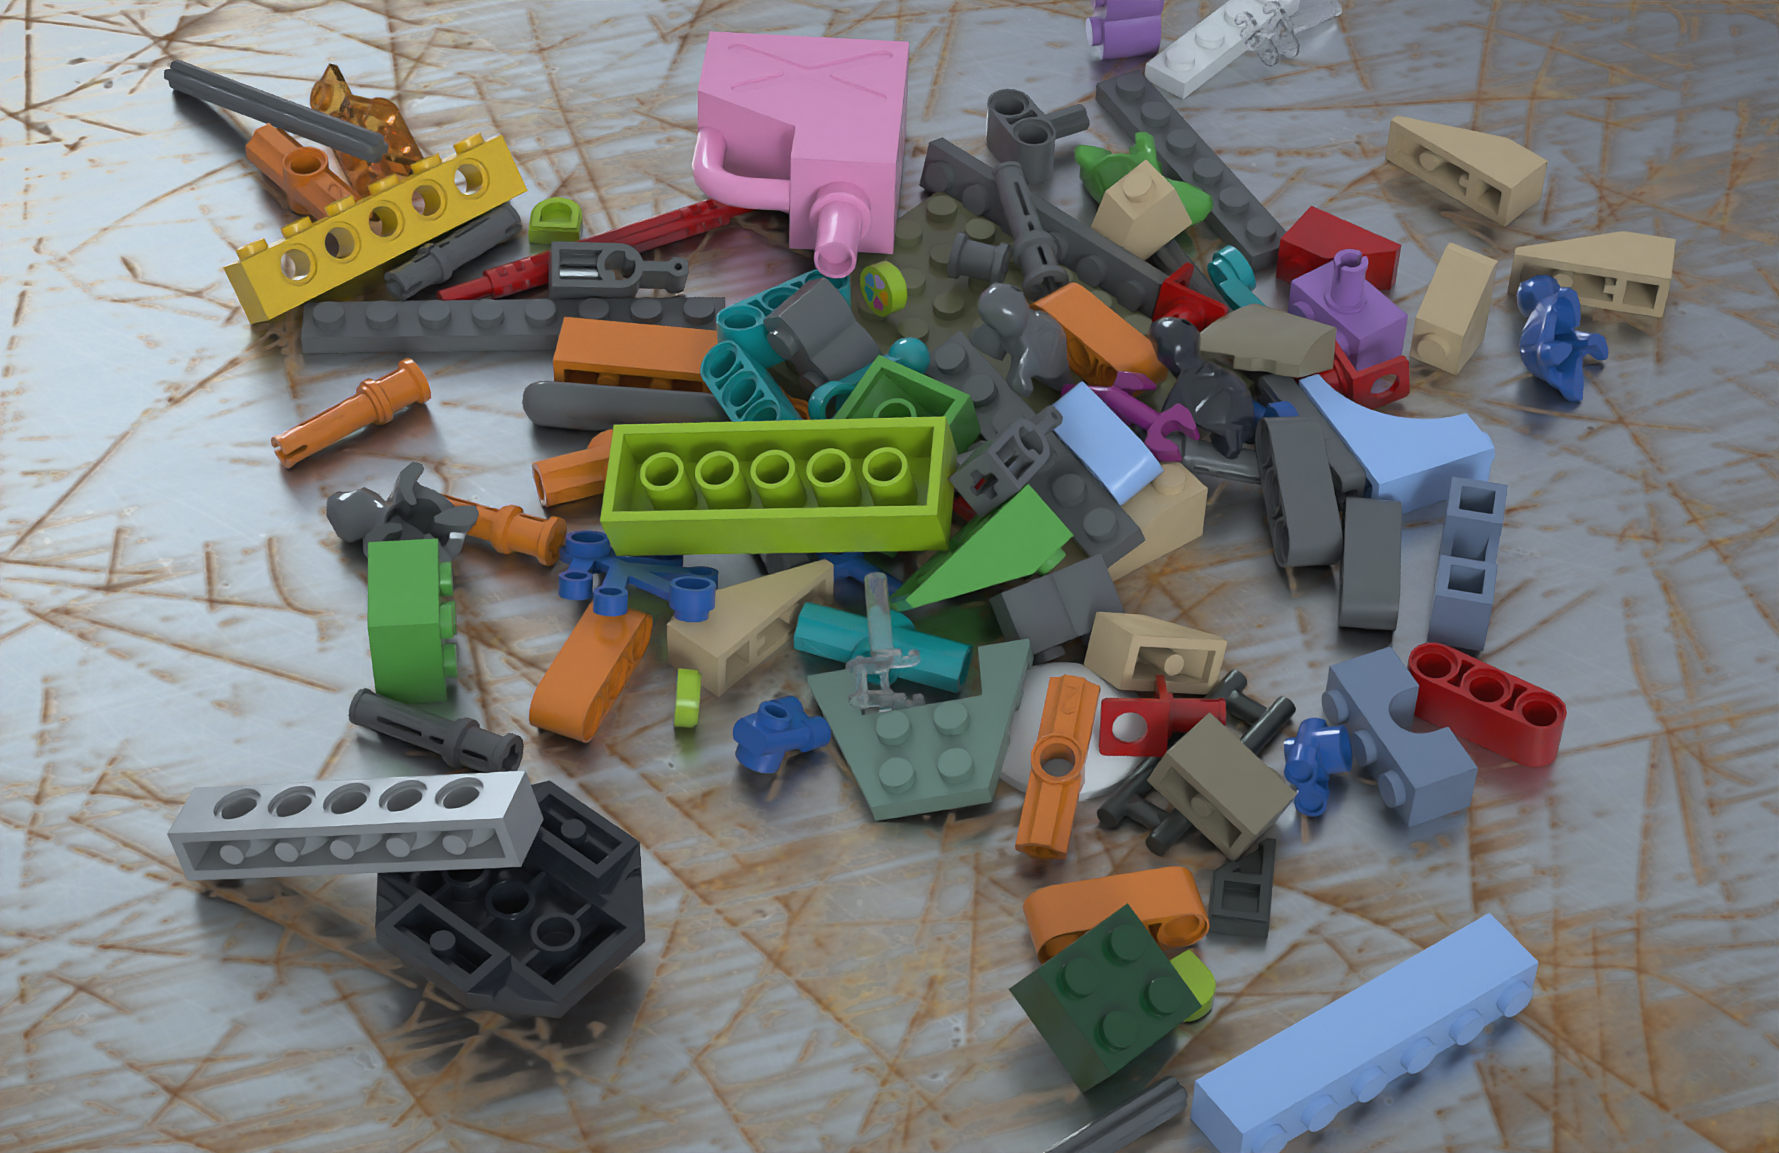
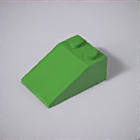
[878,484,1074,612]

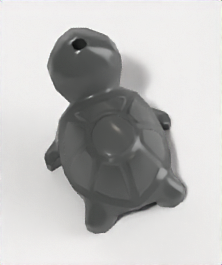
[968,282,1075,398]
[326,462,479,563]

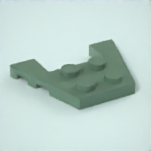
[807,638,1034,821]

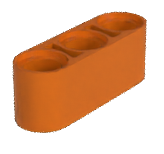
[1029,282,1168,398]
[529,601,653,743]
[1022,866,1210,964]

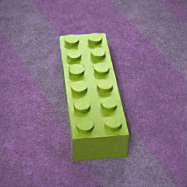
[600,416,957,556]

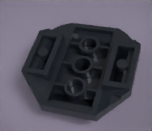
[375,780,645,1023]

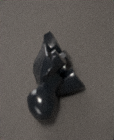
[1148,317,1257,460]

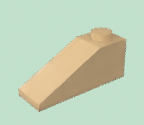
[1385,115,1548,227]
[1507,231,1676,318]
[1043,461,1208,582]
[666,559,834,697]

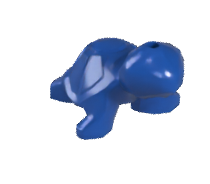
[1517,275,1609,402]

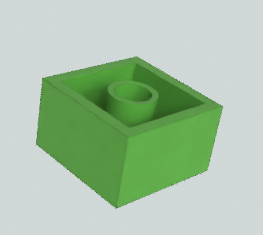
[367,538,458,704]

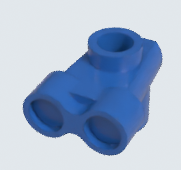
[733,695,831,773]
[1284,718,1353,816]

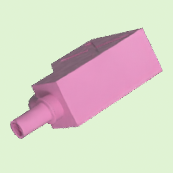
[692,31,910,279]

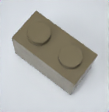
[1147,712,1297,861]

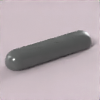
[522,381,732,431]

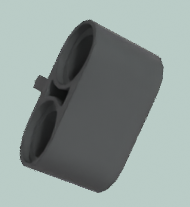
[985,89,1090,185]

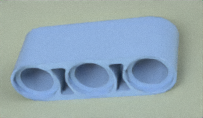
[1051,381,1164,507]

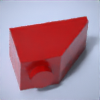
[1275,206,1402,291]

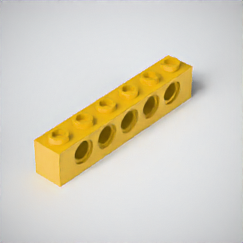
[223,132,528,324]

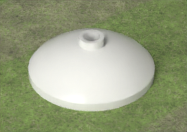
[1000,662,1147,801]

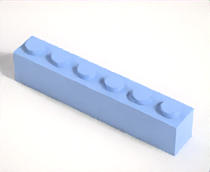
[1190,913,1539,1153]

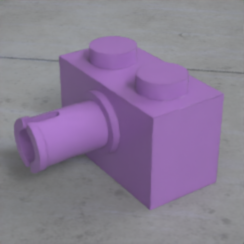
[1287,249,1408,371]

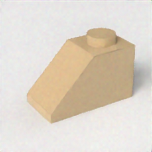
[1090,160,1192,261]
[1409,242,1498,376]
[1083,612,1228,695]

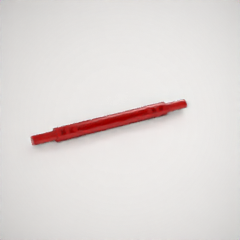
[437,198,758,301]

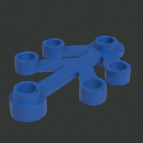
[558,530,719,622]

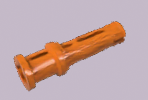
[271,358,431,468]
[440,493,567,567]

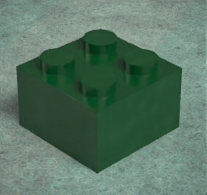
[1009,903,1202,1093]

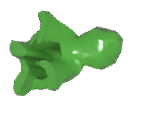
[1074,132,1213,228]

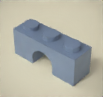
[1427,476,1508,651]
[1322,646,1478,827]

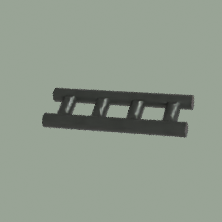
[1096,670,1296,856]

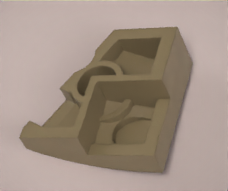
[1200,303,1337,378]

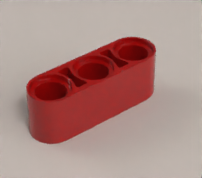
[1407,643,1567,767]

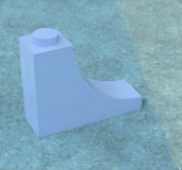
[1299,374,1495,514]

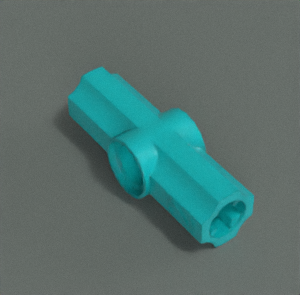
[794,602,973,693]

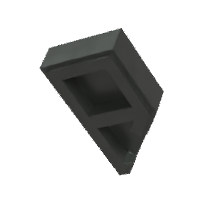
[1208,838,1276,939]

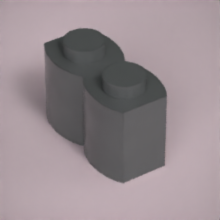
[763,277,883,406]
[989,553,1125,666]

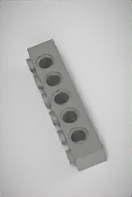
[167,771,543,881]

